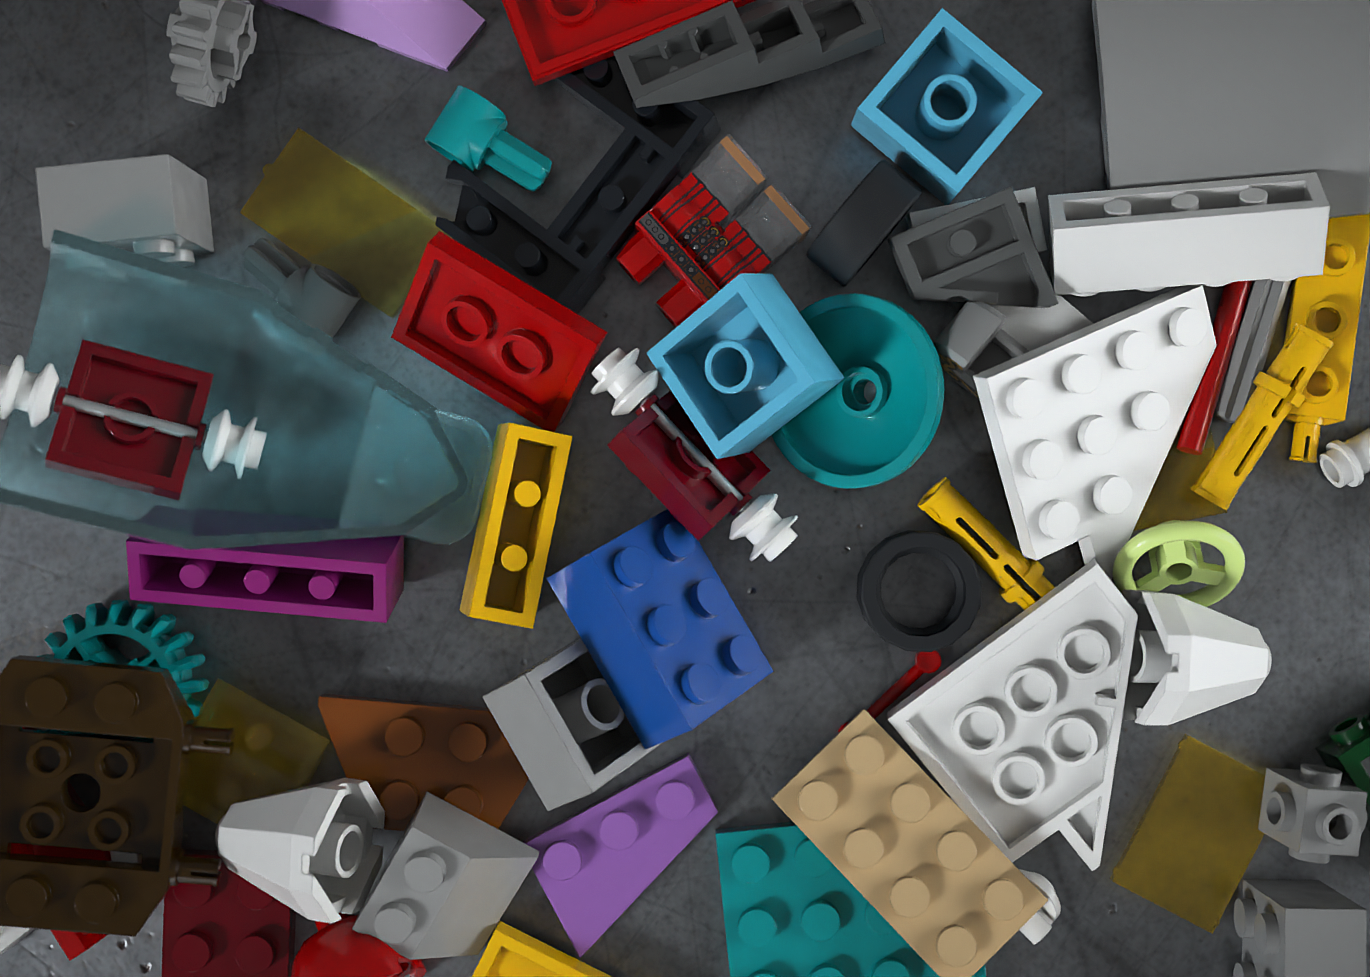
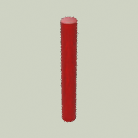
[1176,280,1253,455]

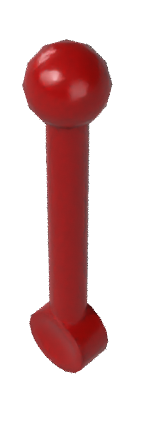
[838,650,942,733]

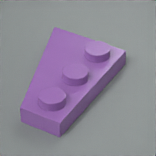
[522,753,718,958]

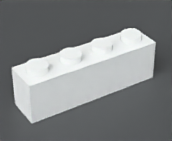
[1048,172,1330,297]

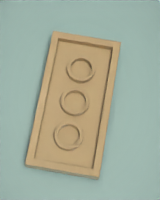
[771,709,1048,977]

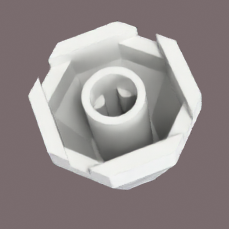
[1122,589,1272,726]
[215,778,385,923]

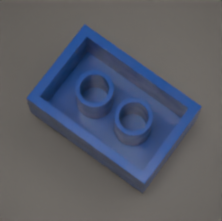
[547,509,774,750]

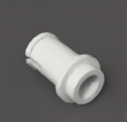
[1319,427,1370,488]

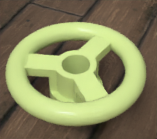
[1112,520,1245,607]

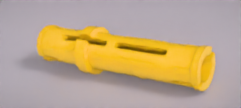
[1191,323,1334,511]
[917,477,1055,610]

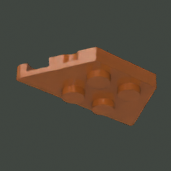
[318,694,529,831]

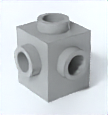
[1258,764,1367,864]

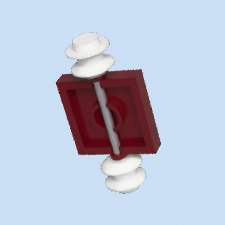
[0,339,267,501]
[591,347,798,562]

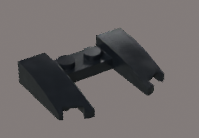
[435,56,721,314]

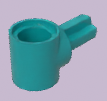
[424,85,552,191]

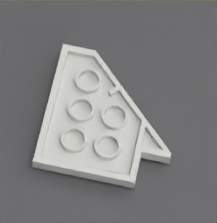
[887,559,1138,871]

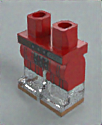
[616,134,812,328]

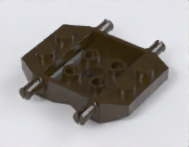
[0,655,235,937]

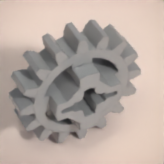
[166,0,257,107]

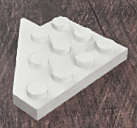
[973,285,1217,579]

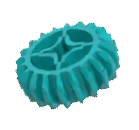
[37,599,210,741]

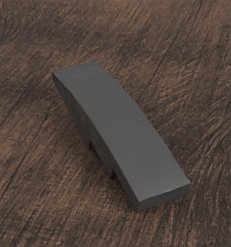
[613,0,885,108]

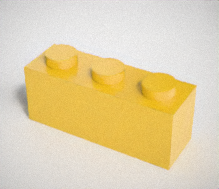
[459,422,573,629]

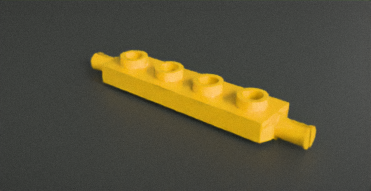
[1284,214,1370,463]

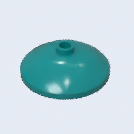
[772,293,944,489]

